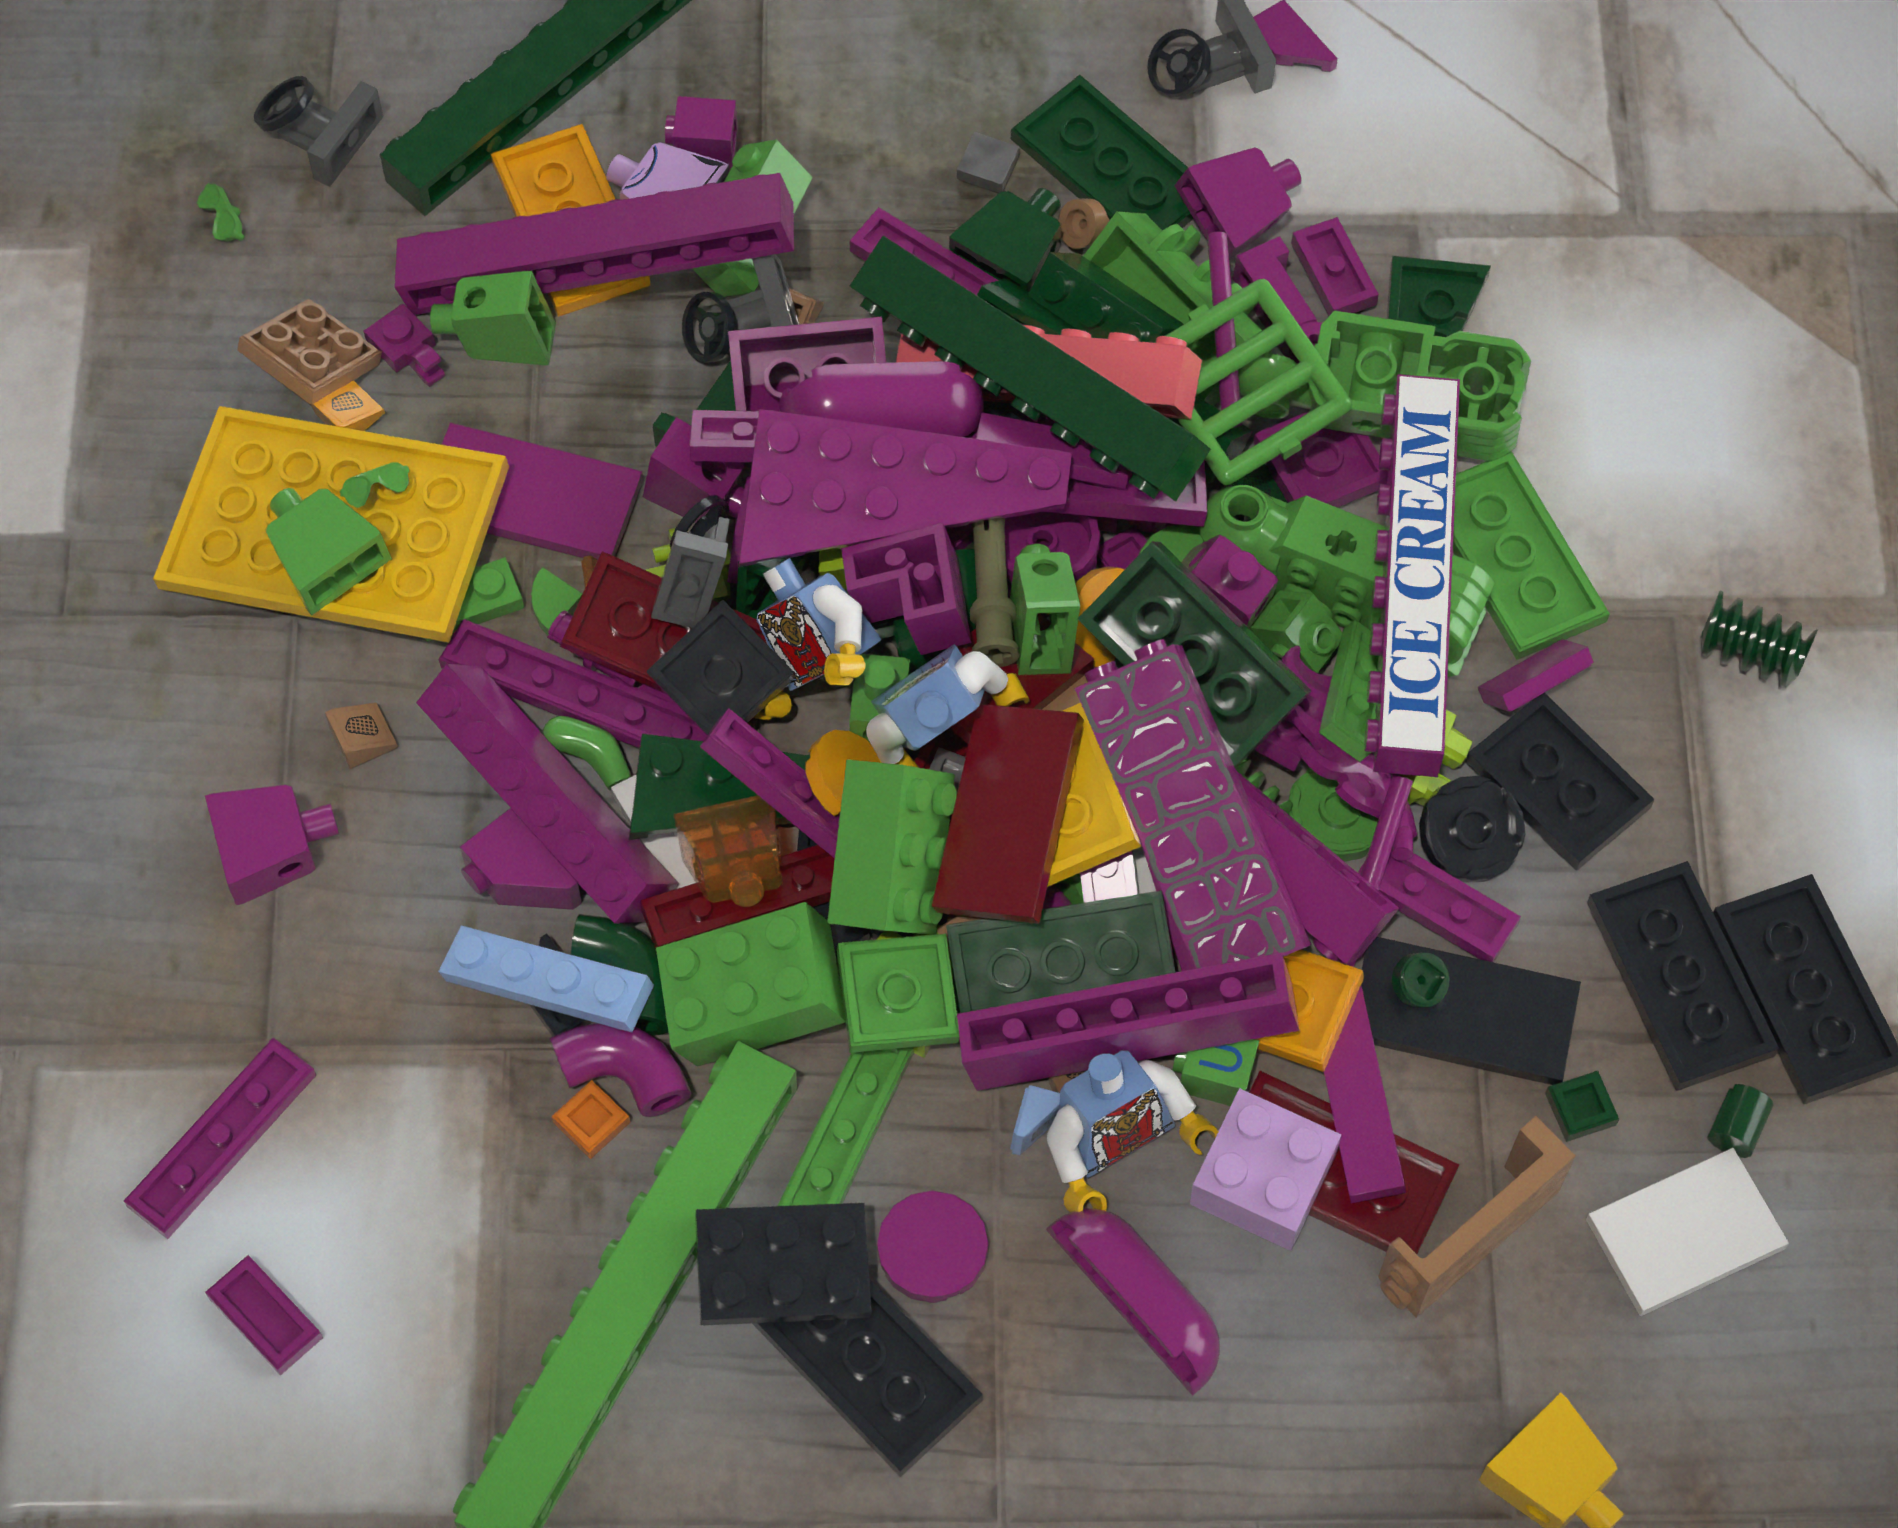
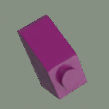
[460,808,582,910]

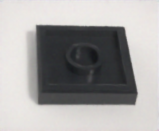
[646,600,796,735]

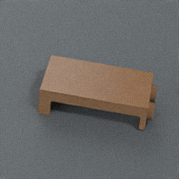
[1378,1116,1576,1318]

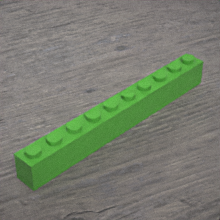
[453,1041,797,1528]

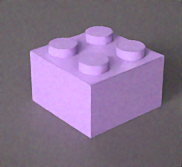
[1190,1088,1341,1251]

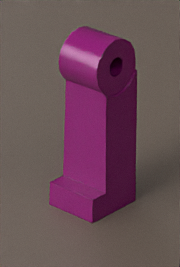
[1232,236,1322,364]

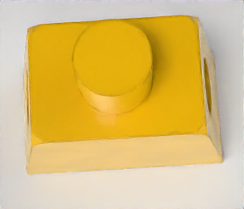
[1479,1392,1624,1528]

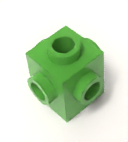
[1250,590,1342,673]

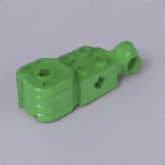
[1238,311,1531,461]
[1199,485,1495,677]

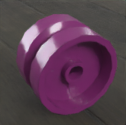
[987,511,1100,618]

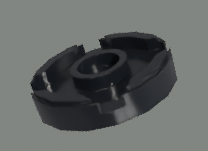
[1419,776,1526,882]

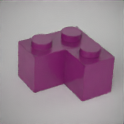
[841,523,971,655]

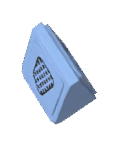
[1010,1085,1060,1155]

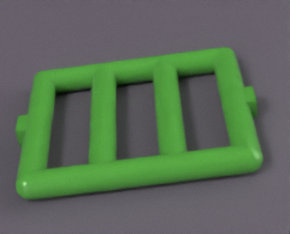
[1154,279,1352,485]

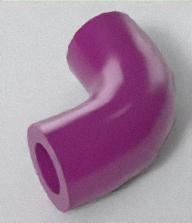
[549,1023,691,1117]

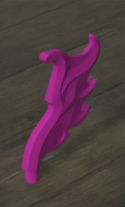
[1282,645,1418,861]

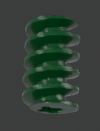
[1700,591,1818,688]

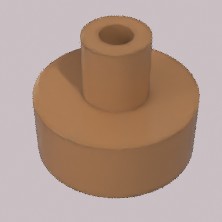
[1058,199,1109,249]

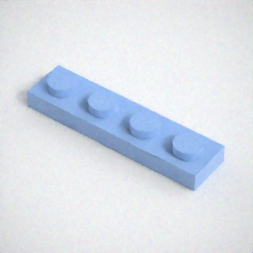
[438,925,654,1033]

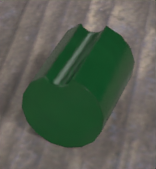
[1708,1084,1774,1158]

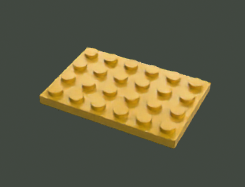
[153,406,509,643]

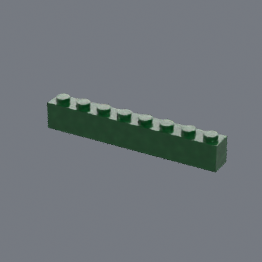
[380,0,692,216]
[849,236,1211,501]

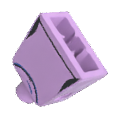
[606,143,730,200]

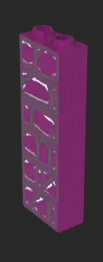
[1075,639,1311,969]

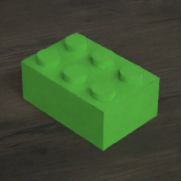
[827,759,957,935]
[656,902,846,1067]

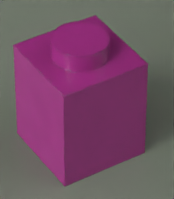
[665,96,738,168]

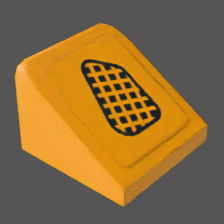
[311,380,385,431]

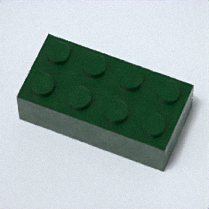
[1077,542,1312,768]

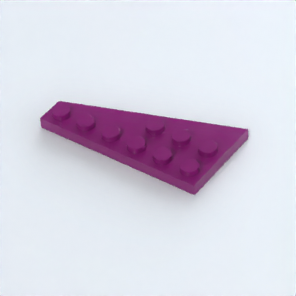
[738,409,1072,567]

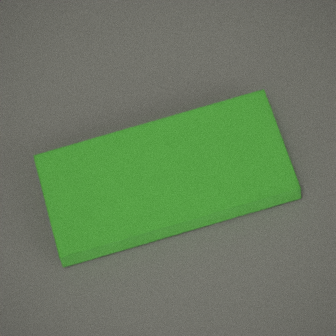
[1453,451,1610,660]

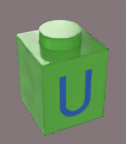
[1172,1039,1259,1106]

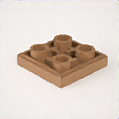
[237,299,382,405]

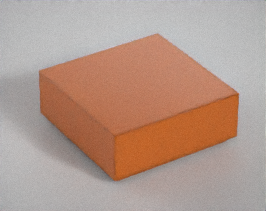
[552,1080,630,1159]

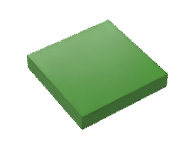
[837,934,960,1053]

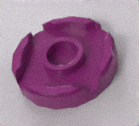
[877,1190,988,1303]

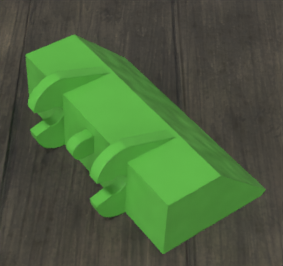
[1083,211,1272,406]

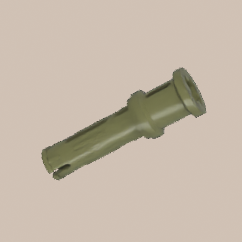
[970,517,1019,667]

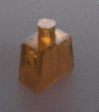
[673,795,783,907]

